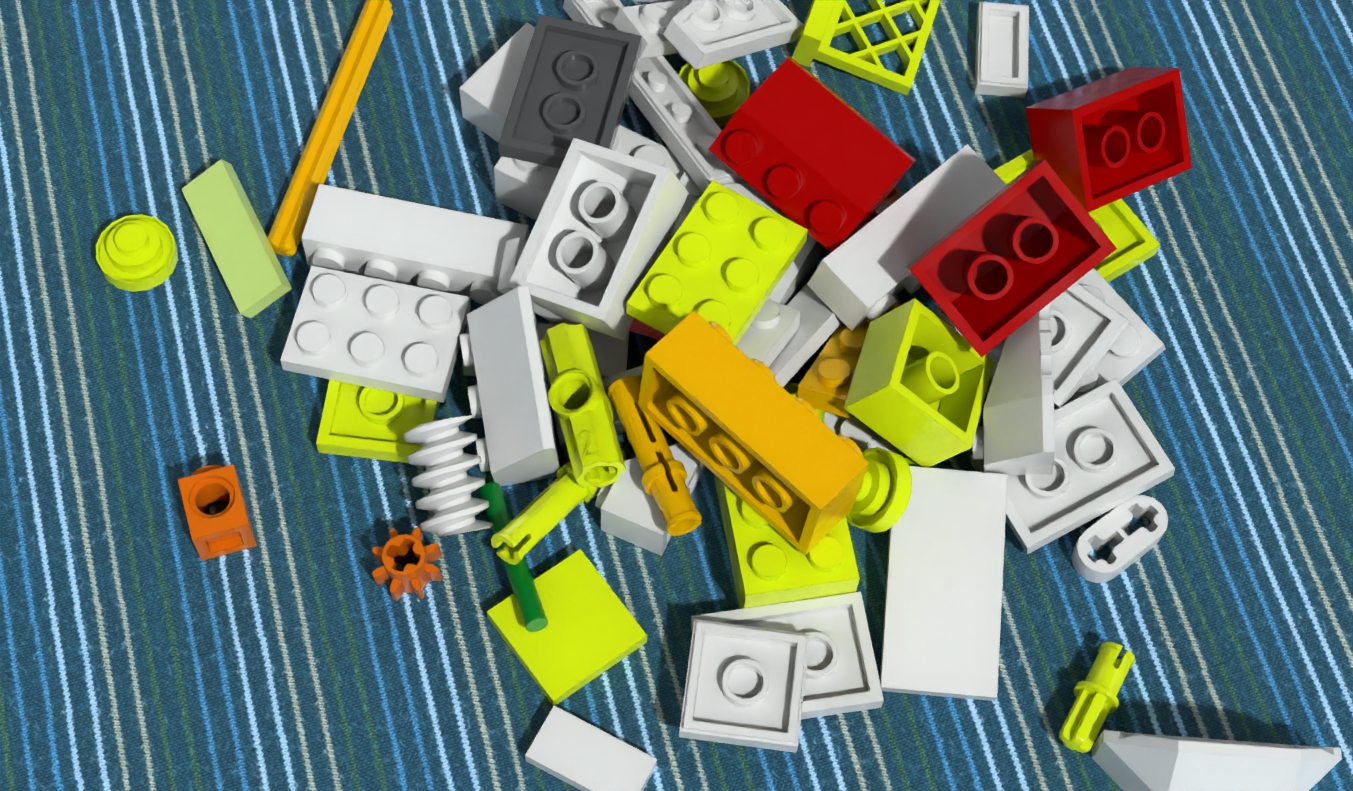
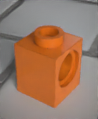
[177,464,257,561]

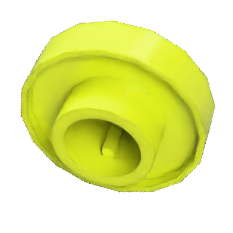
[678,59,750,127]
[96,214,178,292]
[846,447,912,533]

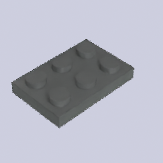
[498,14,642,169]

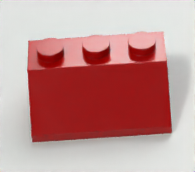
[708,57,916,252]
[1026,67,1192,212]
[906,159,1117,358]

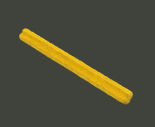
[267,0,393,257]

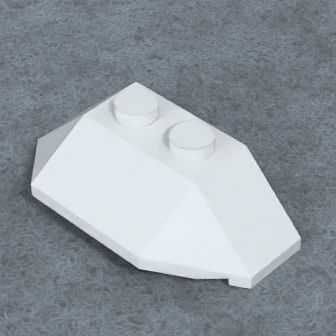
[1092,730,1342,791]

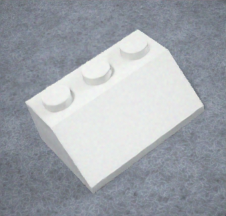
[507,138,689,341]
[459,285,560,486]

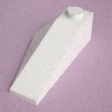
[972,302,1055,475]

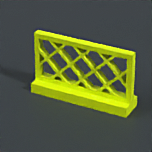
[792,0,941,96]

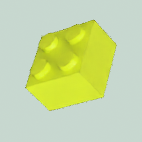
[844,298,994,467]

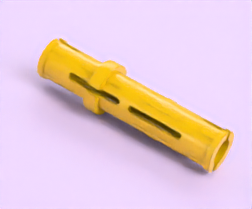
[607,376,702,536]

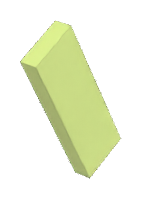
[181,159,292,319]

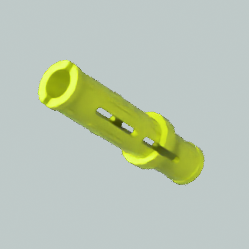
[491,443,626,565]

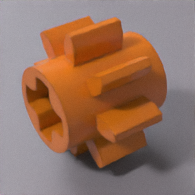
[371,527,442,601]

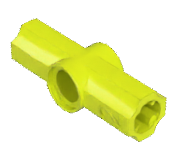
[539,322,626,488]

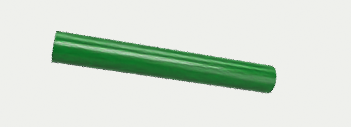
[479,482,548,632]

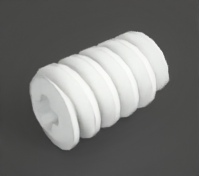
[403,415,493,537]

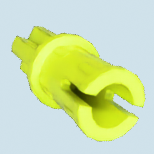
[1059,642,1135,753]

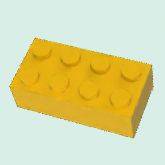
[638,310,869,556]

